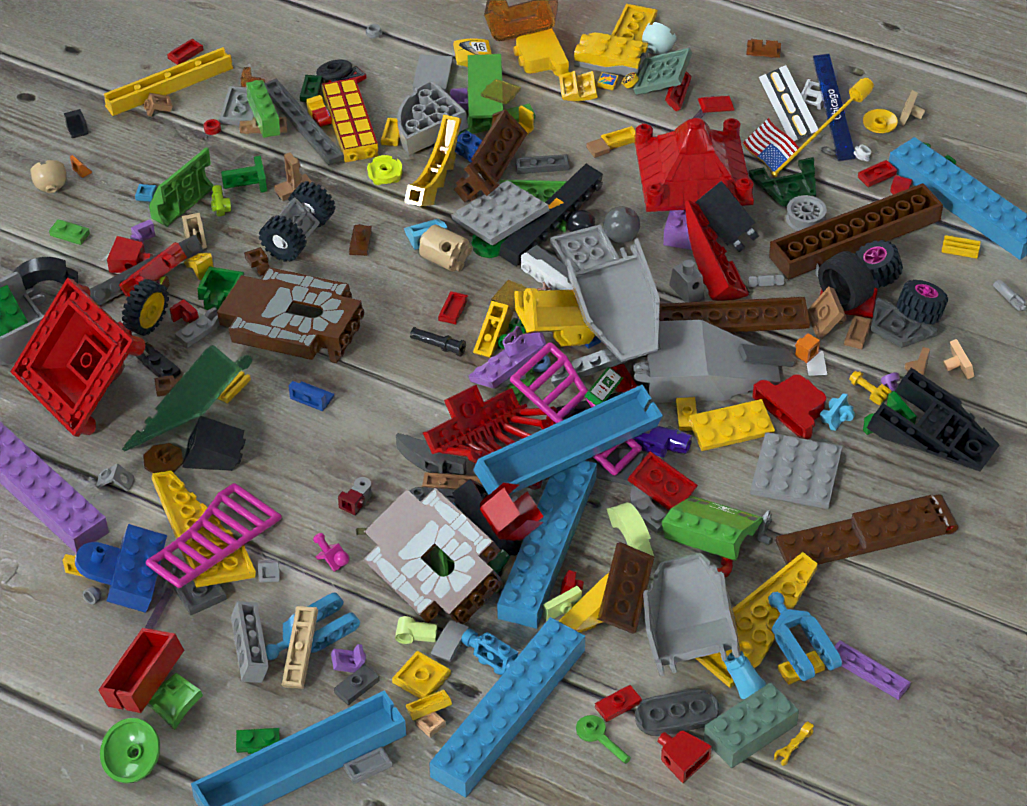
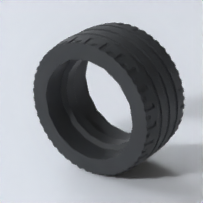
[818,251,875,311]

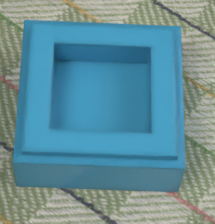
[135,184,157,202]

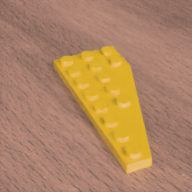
[152,471,256,588]
[695,552,818,688]

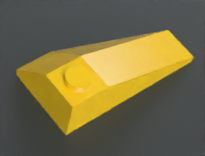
[559,573,644,633]

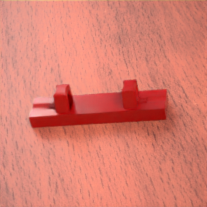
[119,242,187,297]

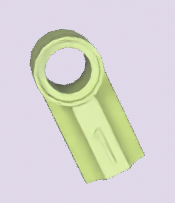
[395,616,438,644]

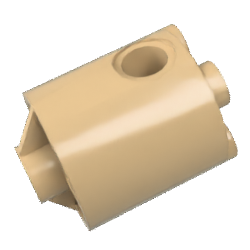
[419,224,473,272]

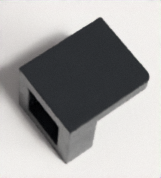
[64,109,88,138]

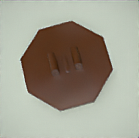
[143,443,183,473]

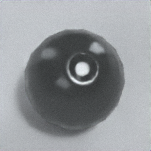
[603,206,640,243]

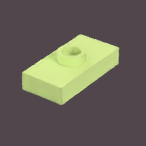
[543,586,582,621]

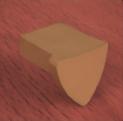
[905,347,930,376]

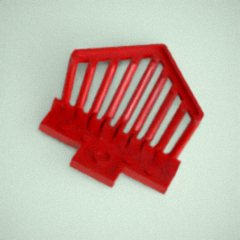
[423,385,558,490]

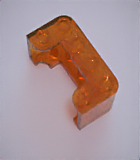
[484,0,558,41]

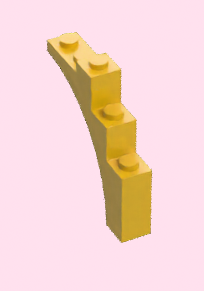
[405,114,462,206]

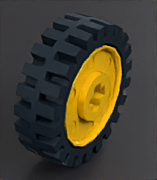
[122,279,169,336]

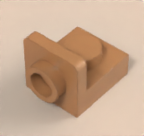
[144,93,173,116]

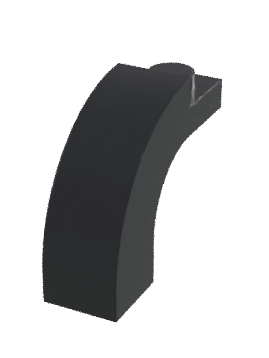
[13,257,78,290]

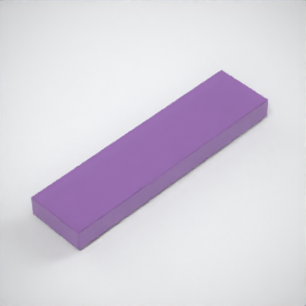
[834,640,911,700]

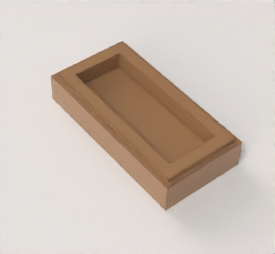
[844,315,872,349]

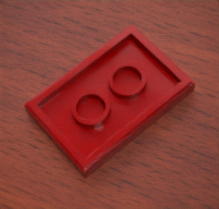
[627,451,698,511]

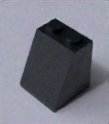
[182,416,246,471]

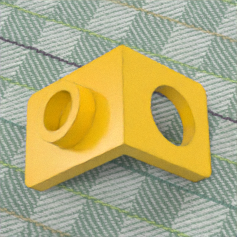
[518,106,534,136]

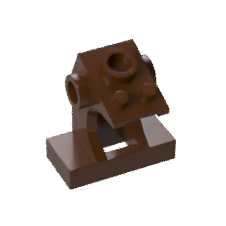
[454,158,499,203]

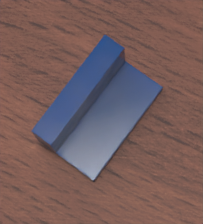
[289,381,334,411]

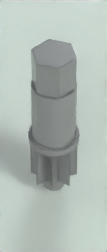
[993,279,1027,311]

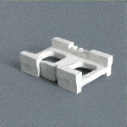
[801,79,830,110]

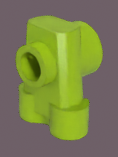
[211,185,231,217]

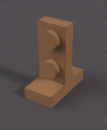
[274,152,312,201]

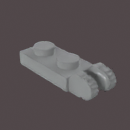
[175,307,220,348]

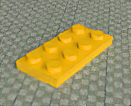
[689,399,775,451]

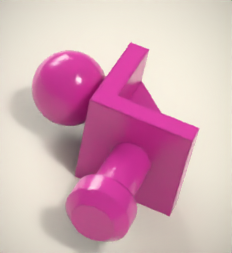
[313,533,350,572]

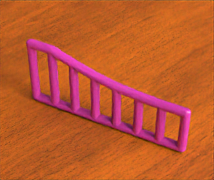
[510,342,642,476]
[146,483,282,588]

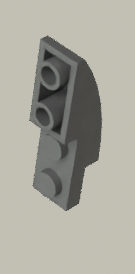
[396,433,467,475]

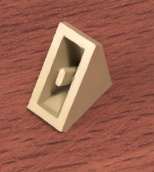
[182,213,207,249]

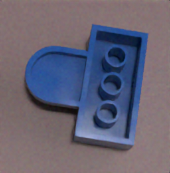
[75,524,167,613]

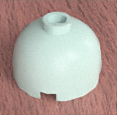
[642,22,677,54]

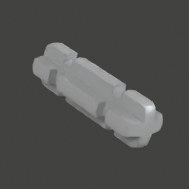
[748,274,784,287]

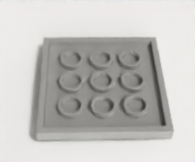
[451,180,549,245]
[750,432,842,509]

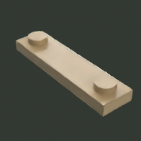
[282,606,318,689]

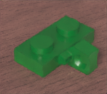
[236,728,280,754]

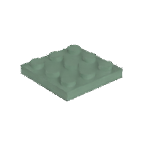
[633,48,692,95]

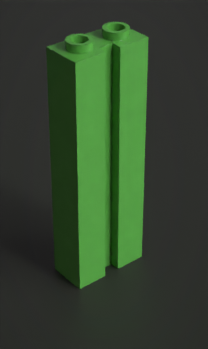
[468,54,503,130]

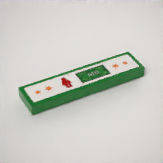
[585,367,623,405]

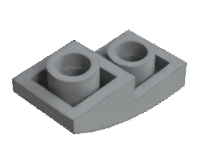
[431,620,470,663]

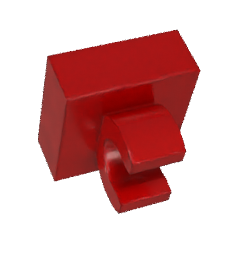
[560,570,584,595]

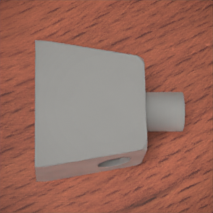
[669,260,704,302]

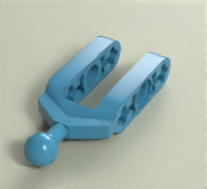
[768,592,842,681]
[265,593,360,660]

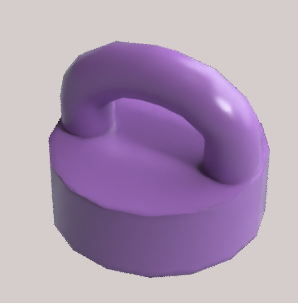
[881,372,901,391]

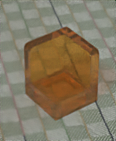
[240,67,265,87]

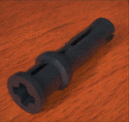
[410,327,466,357]

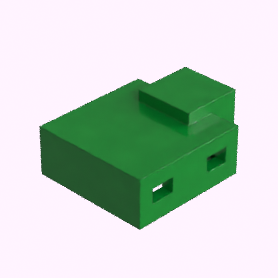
[197,266,244,310]

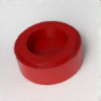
[203,119,221,135]

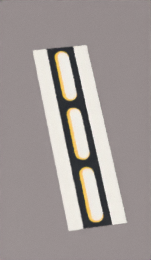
[759,65,818,141]

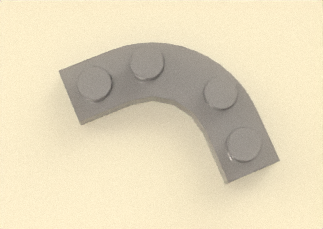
[630,485,666,534]

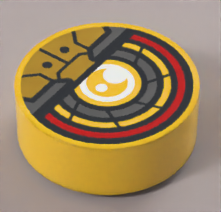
[622,72,639,88]

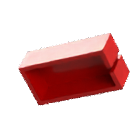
[98,628,185,713]

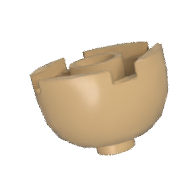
[30,160,66,193]

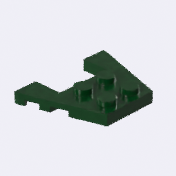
[749,157,816,207]

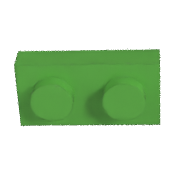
[49,219,90,245]

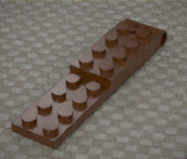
[659,297,810,335]
[776,494,959,565]

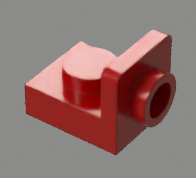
[169,299,199,323]

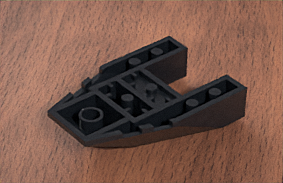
[866,367,1000,472]

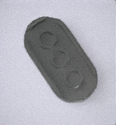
[635,689,719,736]

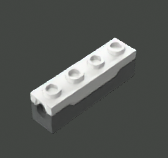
[521,245,575,290]

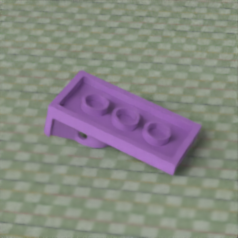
[468,326,546,389]

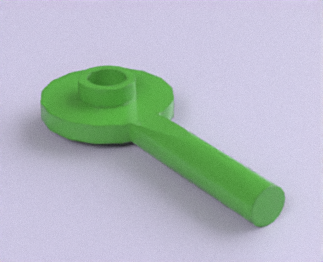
[576,715,631,764]

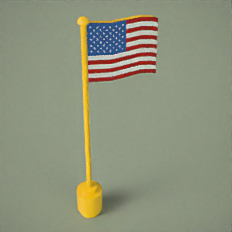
[743,78,874,178]

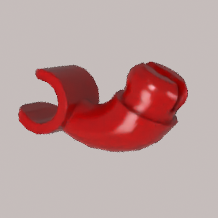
[717,556,733,578]

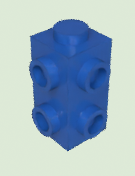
[455,130,482,163]

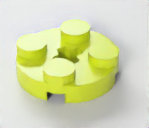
[367,155,403,185]

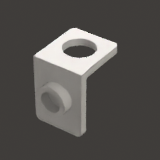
[96,463,134,491]

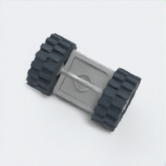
[259,181,336,262]

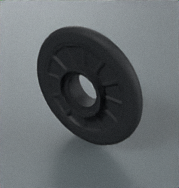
[316,59,352,80]

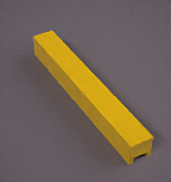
[104,47,233,116]

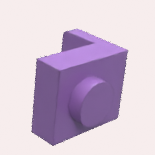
[450,88,469,110]
[130,219,155,243]
[331,644,366,673]

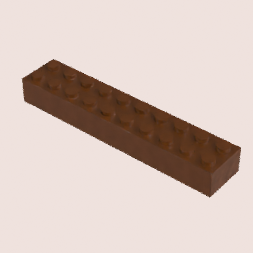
[769,183,943,280]

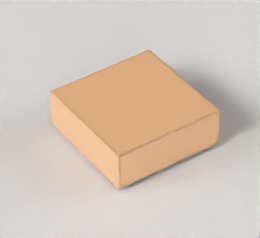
[416,712,446,737]

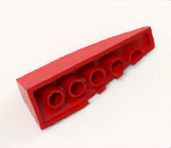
[685,200,749,301]

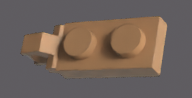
[239,117,287,134]

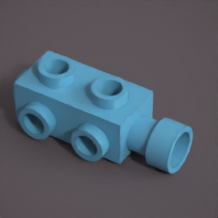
[461,629,519,675]

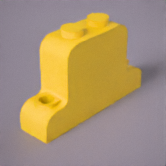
[513,21,569,76]

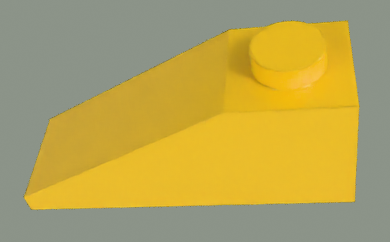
[473,301,514,358]

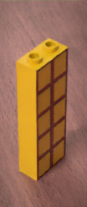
[322,78,378,163]

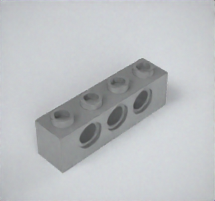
[231,601,269,683]

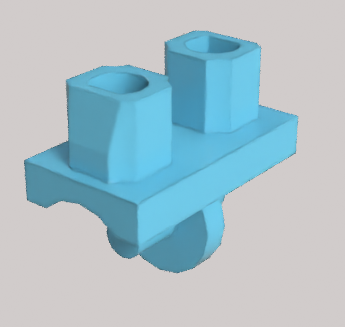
[820,394,855,431]

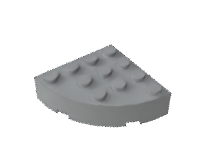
[397,79,468,155]

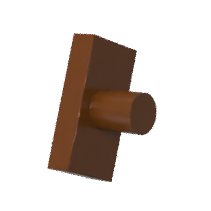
[349,224,372,256]

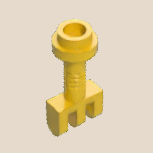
[849,371,892,405]

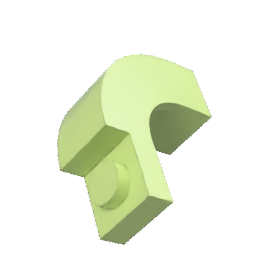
[607,502,654,556]

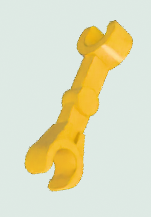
[774,721,814,766]

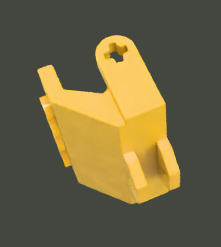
[514,288,596,346]

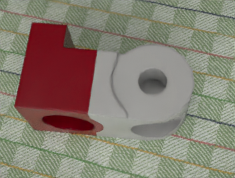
[338,477,372,516]

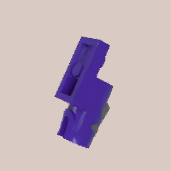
[628,426,692,458]

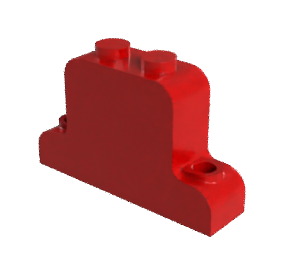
[752,374,826,440]

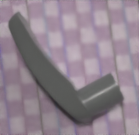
[757,510,773,545]

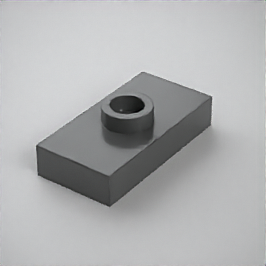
[334,664,380,705]

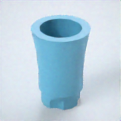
[724,651,766,699]

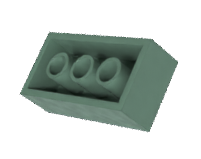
[704,682,799,768]

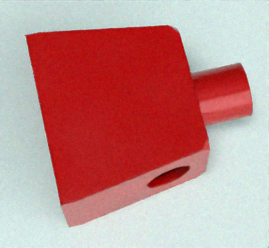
[107,236,153,273]
[657,731,712,783]

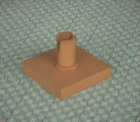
[808,287,846,339]

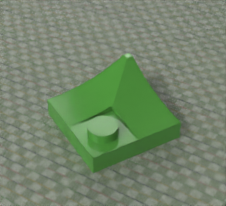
[147,673,203,730]

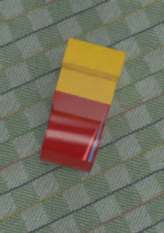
[306,95,332,127]

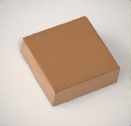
[586,138,610,158]

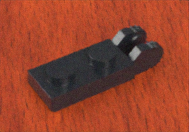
[136,342,181,378]

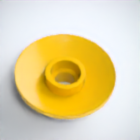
[863,109,898,133]

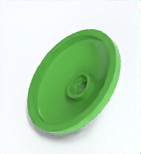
[100,718,160,783]

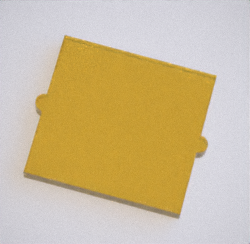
[481,79,521,105]
[491,280,527,313]

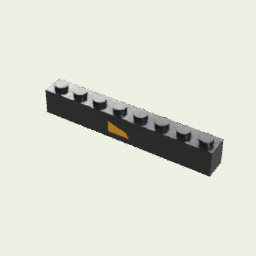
[499,163,603,267]

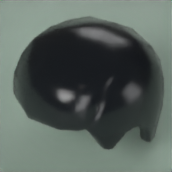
[567,210,595,232]

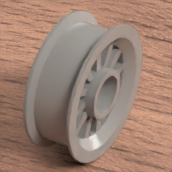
[786,195,827,231]

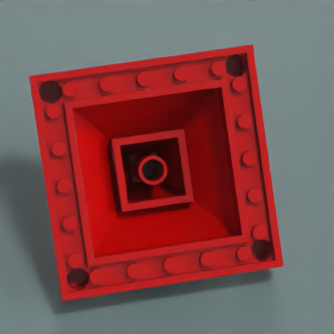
[634,118,754,212]
[10,278,145,437]

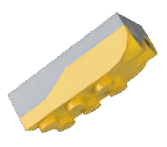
[574,32,648,76]

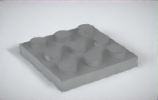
[550,224,620,272]

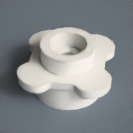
[854,145,871,162]

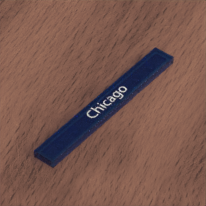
[813,54,856,161]

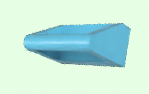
[404,218,448,250]

